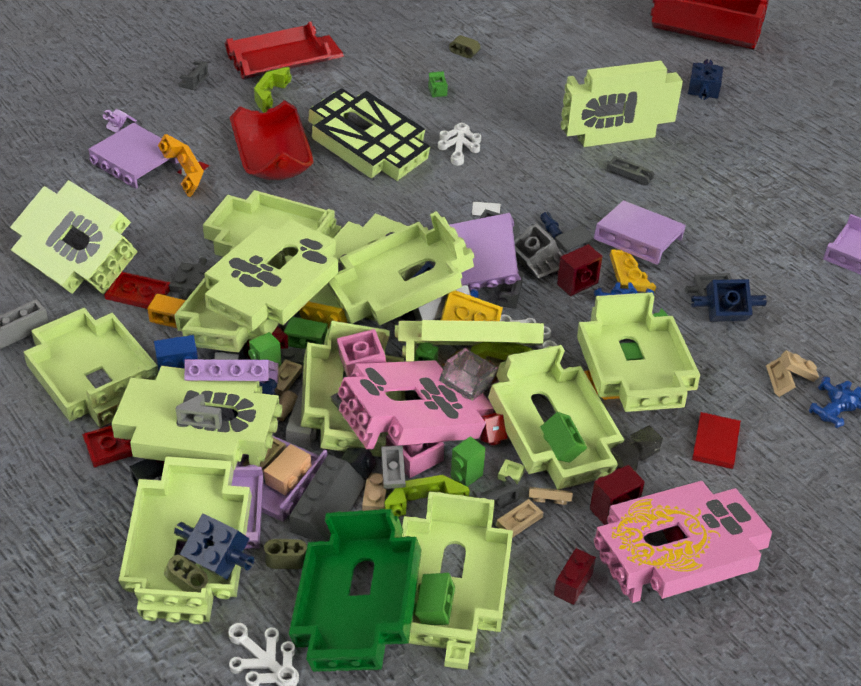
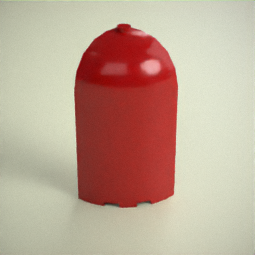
[229,100,313,180]

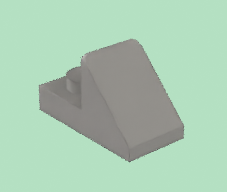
[176,394,222,429]
[381,445,405,489]

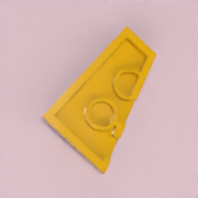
[609,249,656,292]
[441,290,503,321]
[299,301,348,329]

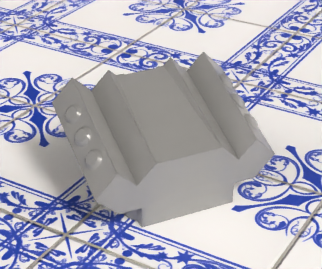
[514,223,563,278]

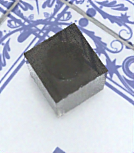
[628,425,663,461]
[610,440,640,471]

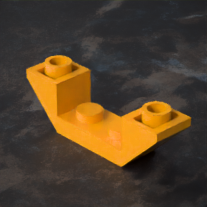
[158,134,204,197]

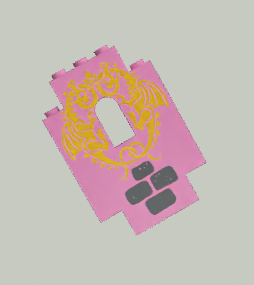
[594,481,772,603]

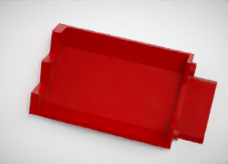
[224,21,344,79]

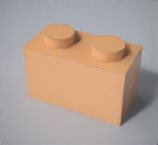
[264,444,312,496]

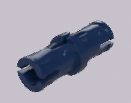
[540,212,563,239]

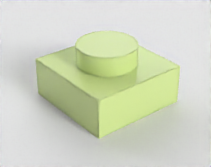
[498,459,525,484]
[444,641,471,670]

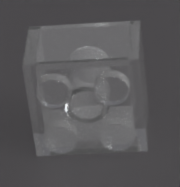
[439,348,498,401]

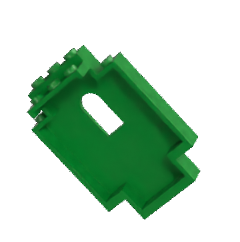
[288,509,422,672]

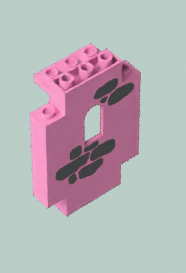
[338,360,494,449]

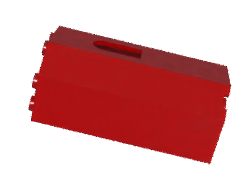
[650,0,769,49]

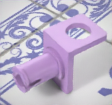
[103,109,137,133]

